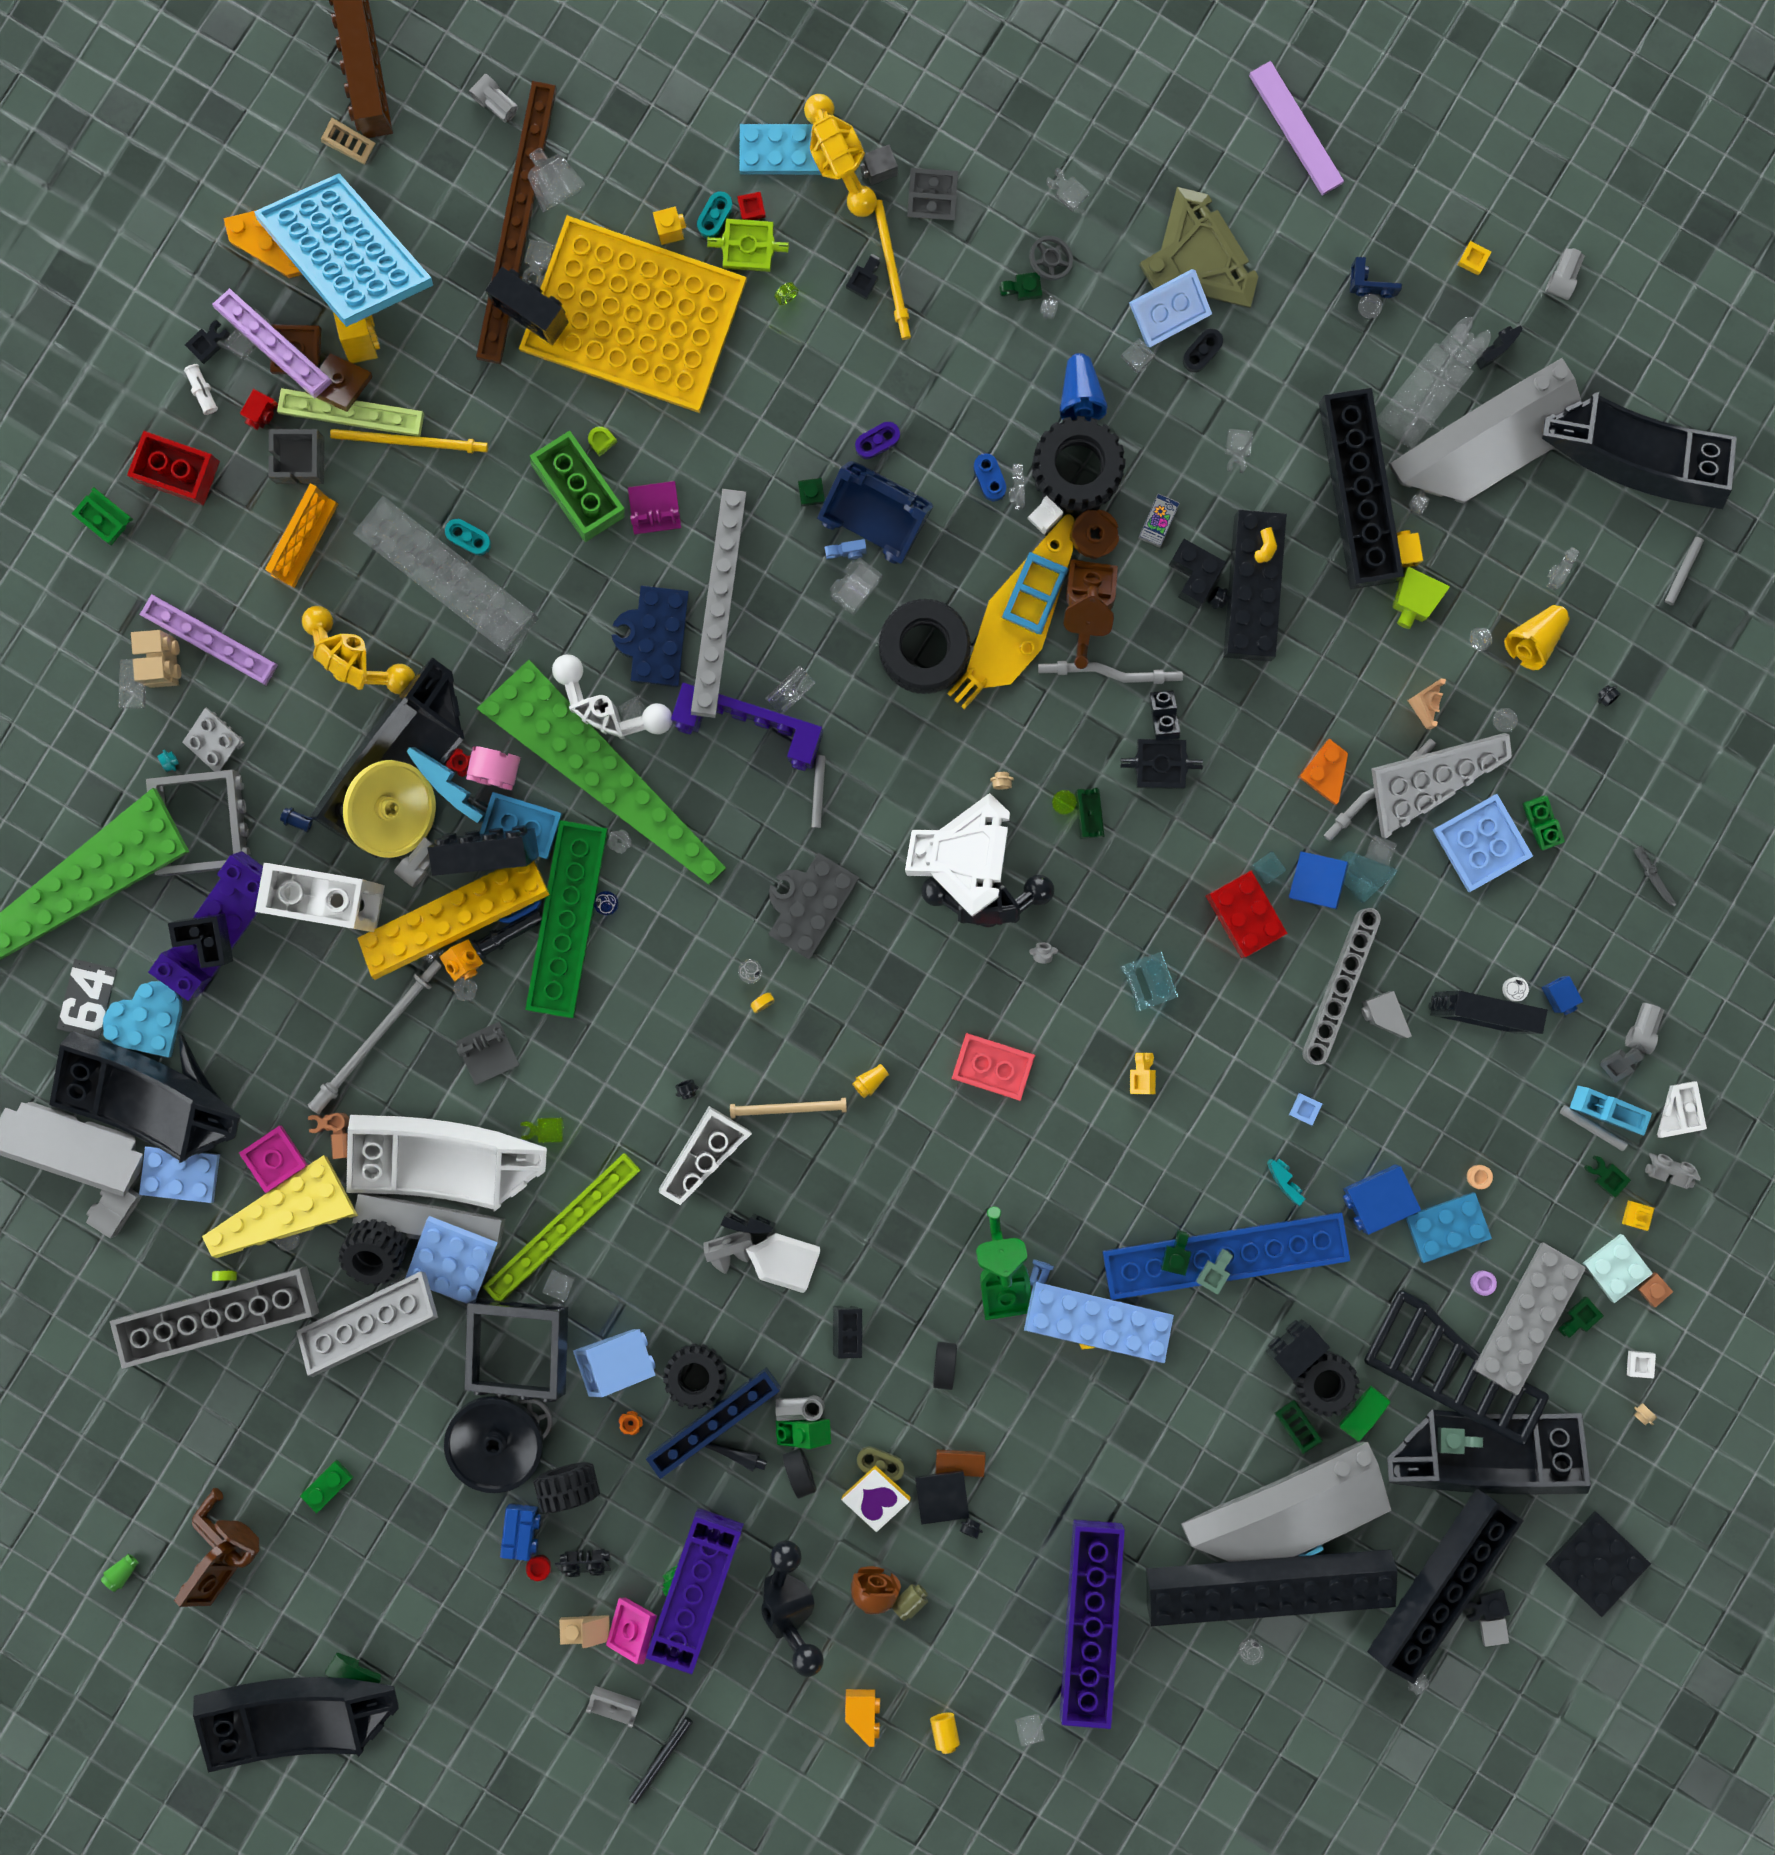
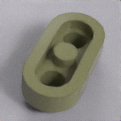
[857,1446,904,1482]

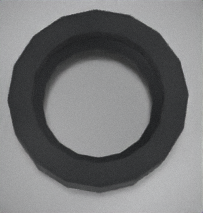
[933,1342,957,1390]
[782,1448,816,1499]

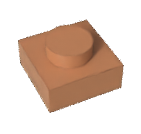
[1636,1272,1673,1308]

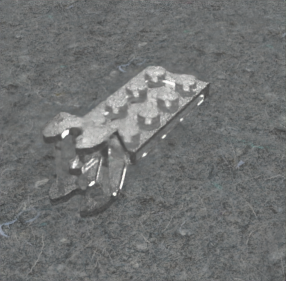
[1377,317,1491,450]

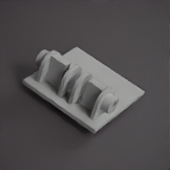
[182,707,245,772]

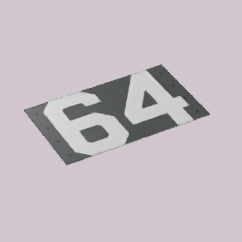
[57,959,116,1039]

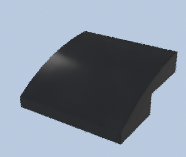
[721,1212,776,1233]
[915,1470,970,1525]

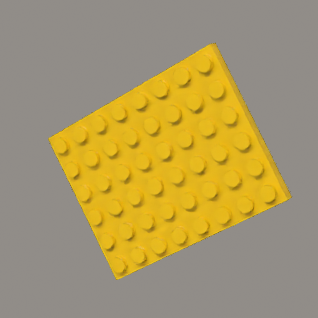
[519,215,747,413]

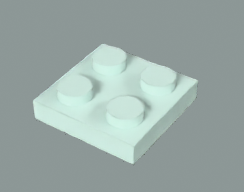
[1582,1234,1653,1303]

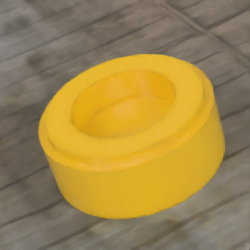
[750,992,775,1014]

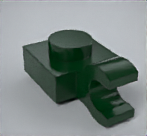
[999,272,1042,301]
[1161,1230,1191,1276]
[1558,1297,1604,1338]

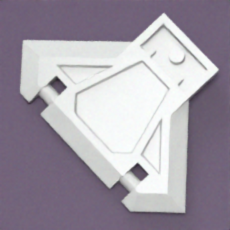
[905,793,1010,917]

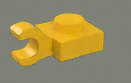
[1130,1053,1156,1094]

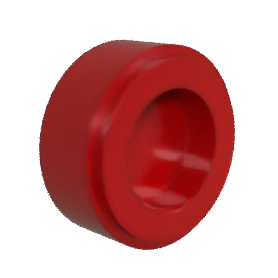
[526,1555,551,1581]

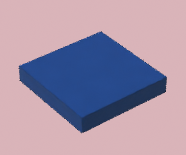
[1289,852,1349,909]

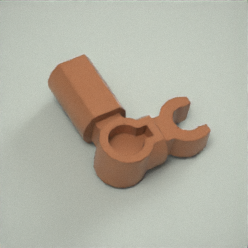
[308,1113,349,1159]

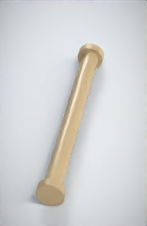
[730,1098,847,1119]

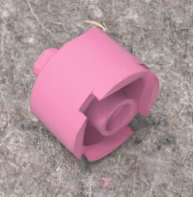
[466,746,521,790]

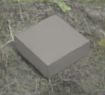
[1479,1617,1509,1647]

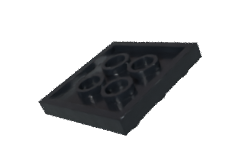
[1546,1511,1651,1617]

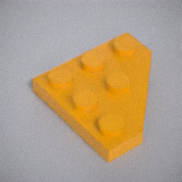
[224,210,303,278]

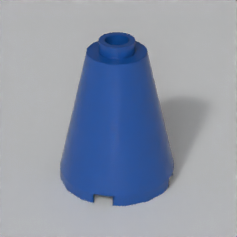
[1060,353,1107,421]

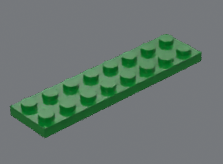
[525,820,608,1018]

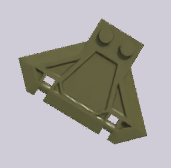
[1139,187,1259,308]

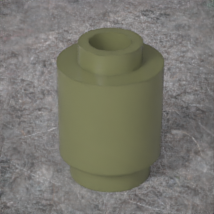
[892,1584,928,1621]

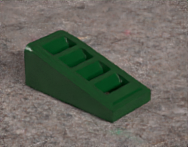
[1275,1400,1323,1454]

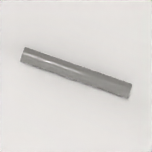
[1664,537,1704,605]
[811,755,825,828]
[1560,1105,1628,1151]

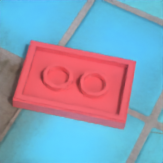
[951,1033,1035,1101]

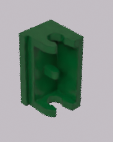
[1075,788,1105,840]

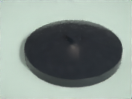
[444,1396,543,1493]

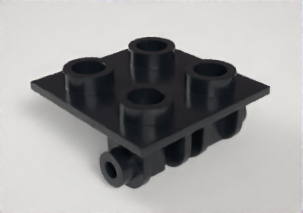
[555,1549,611,1577]

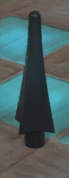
[705,1442,767,1472]

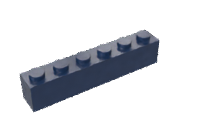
[646,1367,781,1479]

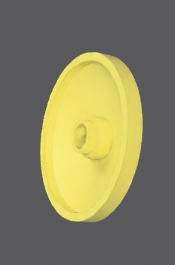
[343,760,436,858]

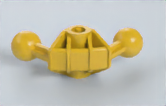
[804,94,877,217]
[302,606,415,694]

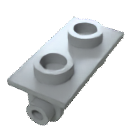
[1645,1153,1701,1189]

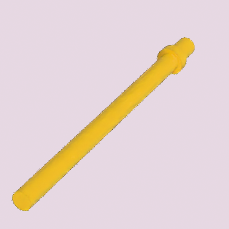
[330,429,488,454]

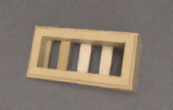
[321,118,376,165]

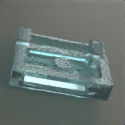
[1120,952,1178,1012]

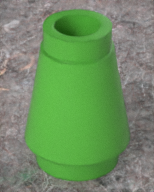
[101,1554,139,1592]

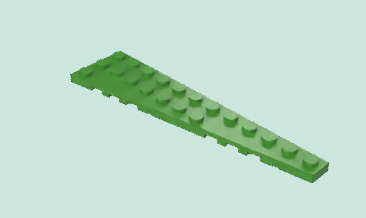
[476,660,727,885]
[0,788,189,960]

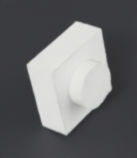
[1627,1351,1656,1378]

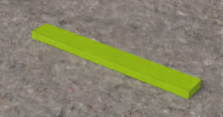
[483,1153,641,1301]

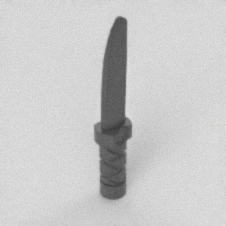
[1633,845,1676,906]

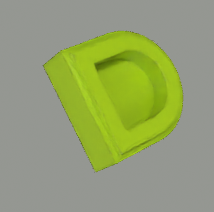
[588,426,618,457]

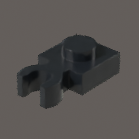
[185,320,230,364]
[1465,1589,1510,1622]

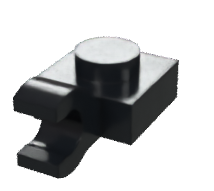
[846,254,881,300]

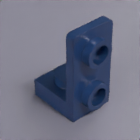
[1350,257,1402,298]

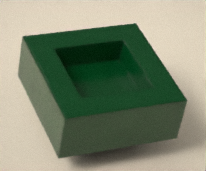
[798,478,825,507]

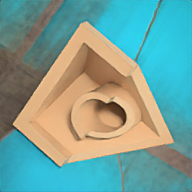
[1407,678,1446,729]

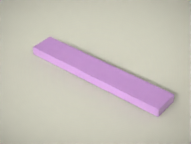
[1249,61,1344,196]
[212,288,332,398]
[140,594,278,686]

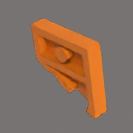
[1299,739,1348,805]

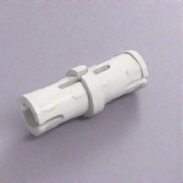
[184,364,218,415]

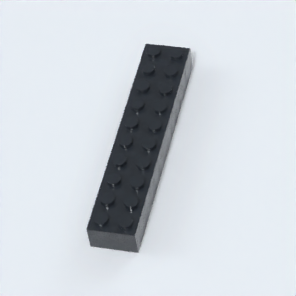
[1146,1549,1398,1627]

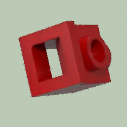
[240,389,278,430]

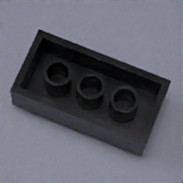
[427,825,539,876]

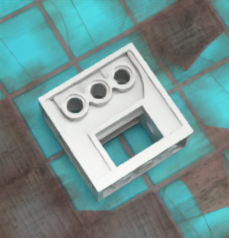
[255,862,385,932]

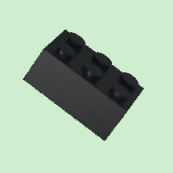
[485,267,569,346]

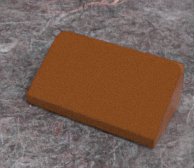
[935,1449,986,1477]

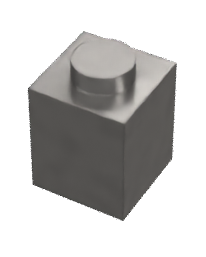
[860,145,898,185]

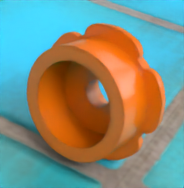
[619,1411,643,1435]

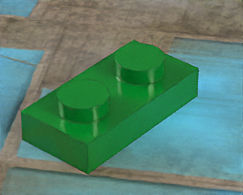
[300,1460,353,1514]

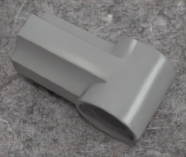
[469,74,518,123]
[1545,248,1585,301]
[394,837,433,888]
[1625,1003,1664,1055]
[775,1395,825,1421]

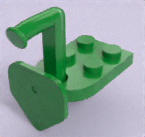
[976,1206,1031,1320]

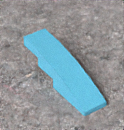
[407,747,486,823]

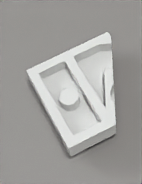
[1657,1081,1707,1138]

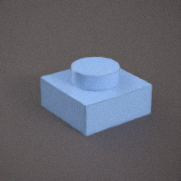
[1289,1093,1322,1125]

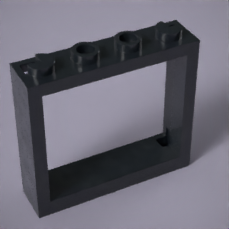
[1428,991,1548,1034]
[465,1299,568,1402]

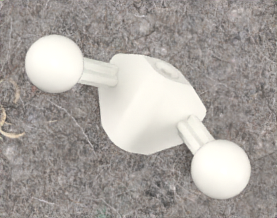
[552,654,672,739]

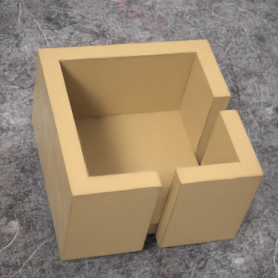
[131,630,181,688]

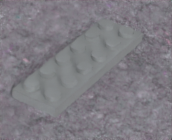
[1473,1243,1586,1395]
[296,1271,438,1377]

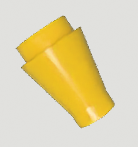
[852,1064,889,1098]

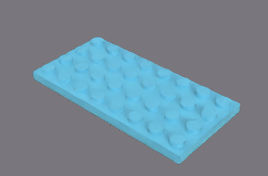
[254,173,433,327]

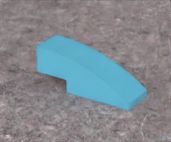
[1570,1086,1652,1136]

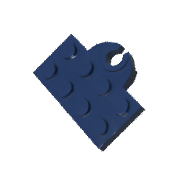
[612,586,689,687]

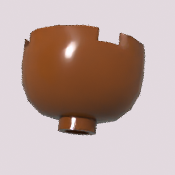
[851,1566,901,1614]

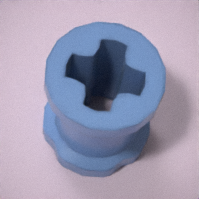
[1030,1259,1054,1286]

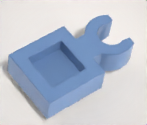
[825,539,867,559]

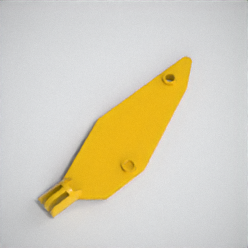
[947,514,1074,710]

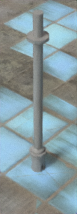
[308,959,443,1114]

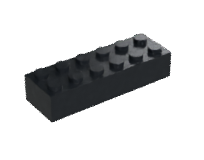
[1223,510,1287,662]

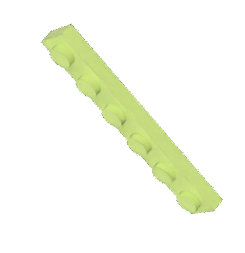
[277,388,424,437]

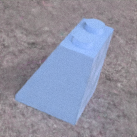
[573,1329,656,1397]

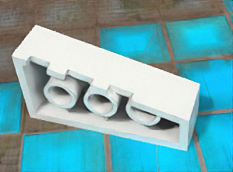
[659,1106,752,1205]

